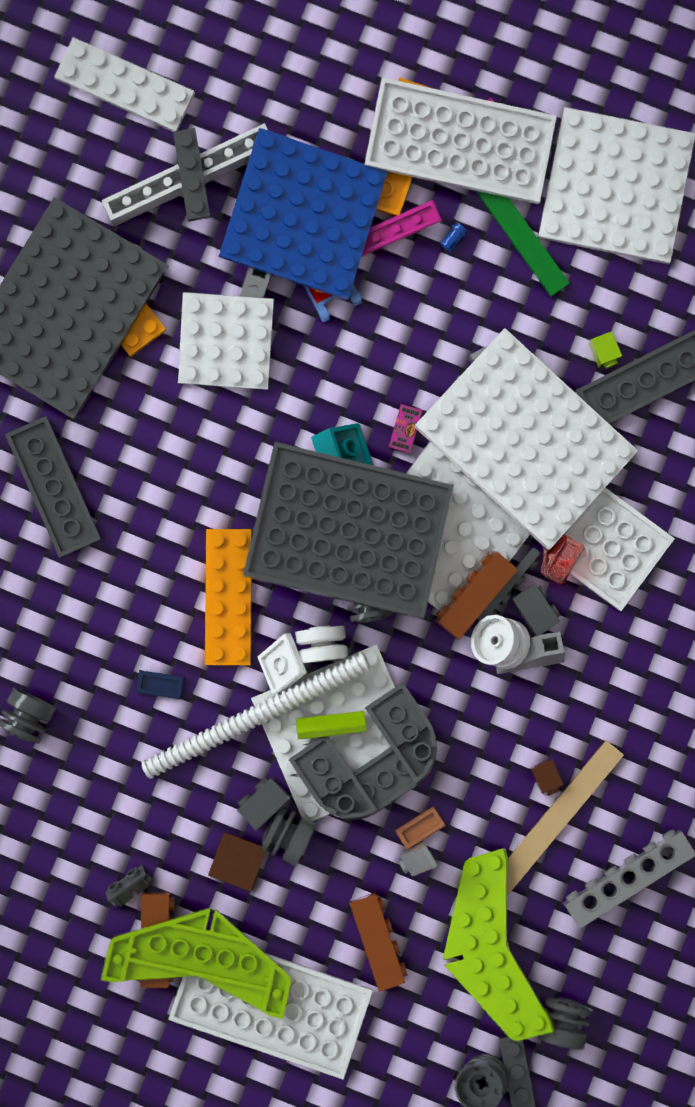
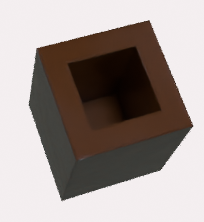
[530,759,564,796]

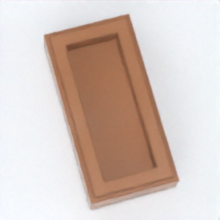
[395,806,446,850]

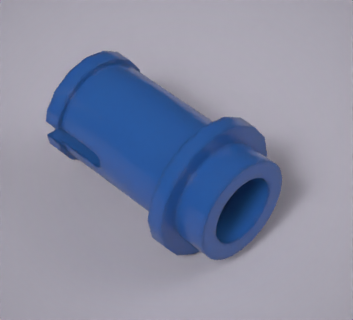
[440,223,467,252]

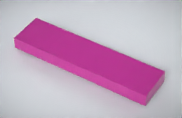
[361,200,442,257]

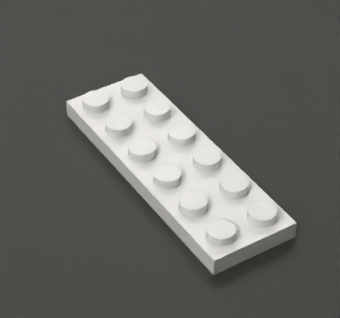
[54,37,195,132]

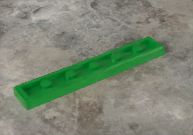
[474,190,570,297]

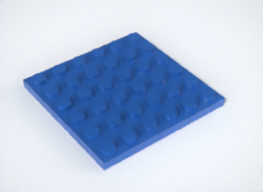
[218,128,387,300]

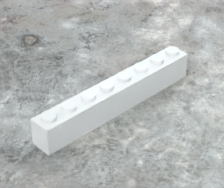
[102,123,268,227]

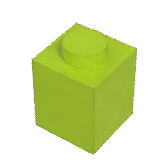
[588,331,622,369]

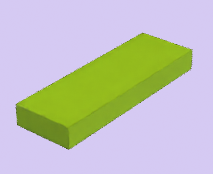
[296,711,366,739]

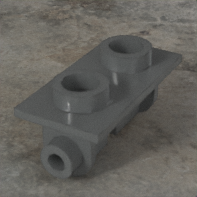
[105,865,153,908]

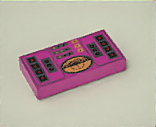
[388,404,422,454]

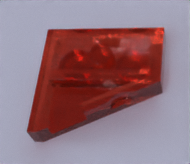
[541,534,585,586]

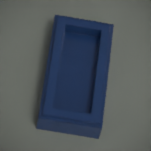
[136,670,185,700]

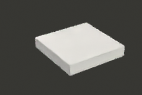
[258,633,307,696]

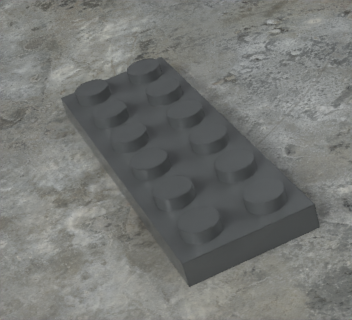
[576,330,695,424]
[5,416,102,558]

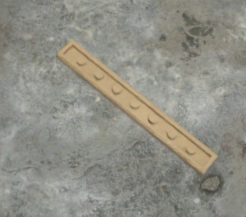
[507,740,624,896]

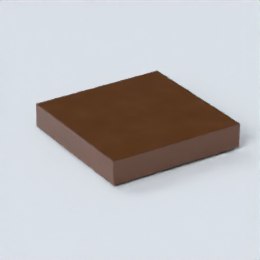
[208,832,265,892]

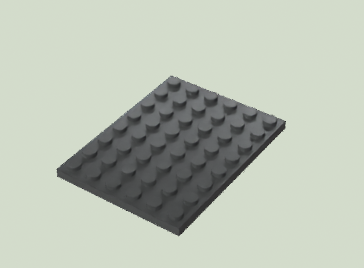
[0,197,169,420]
[242,442,454,619]

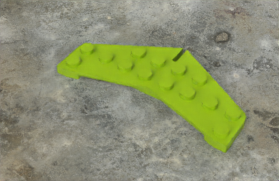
[443,848,555,1041]
[101,908,291,1019]

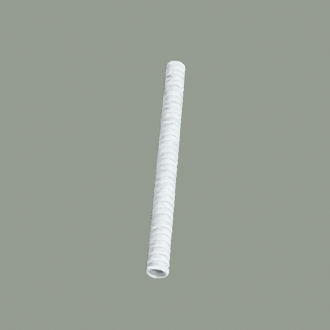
[142,652,371,779]

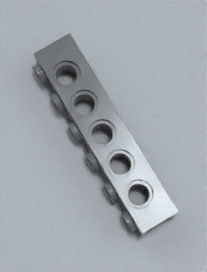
[563,829,695,929]

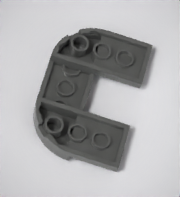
[288,682,437,820]

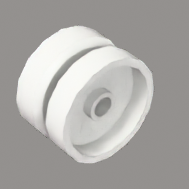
[471,615,530,669]
[295,625,348,664]

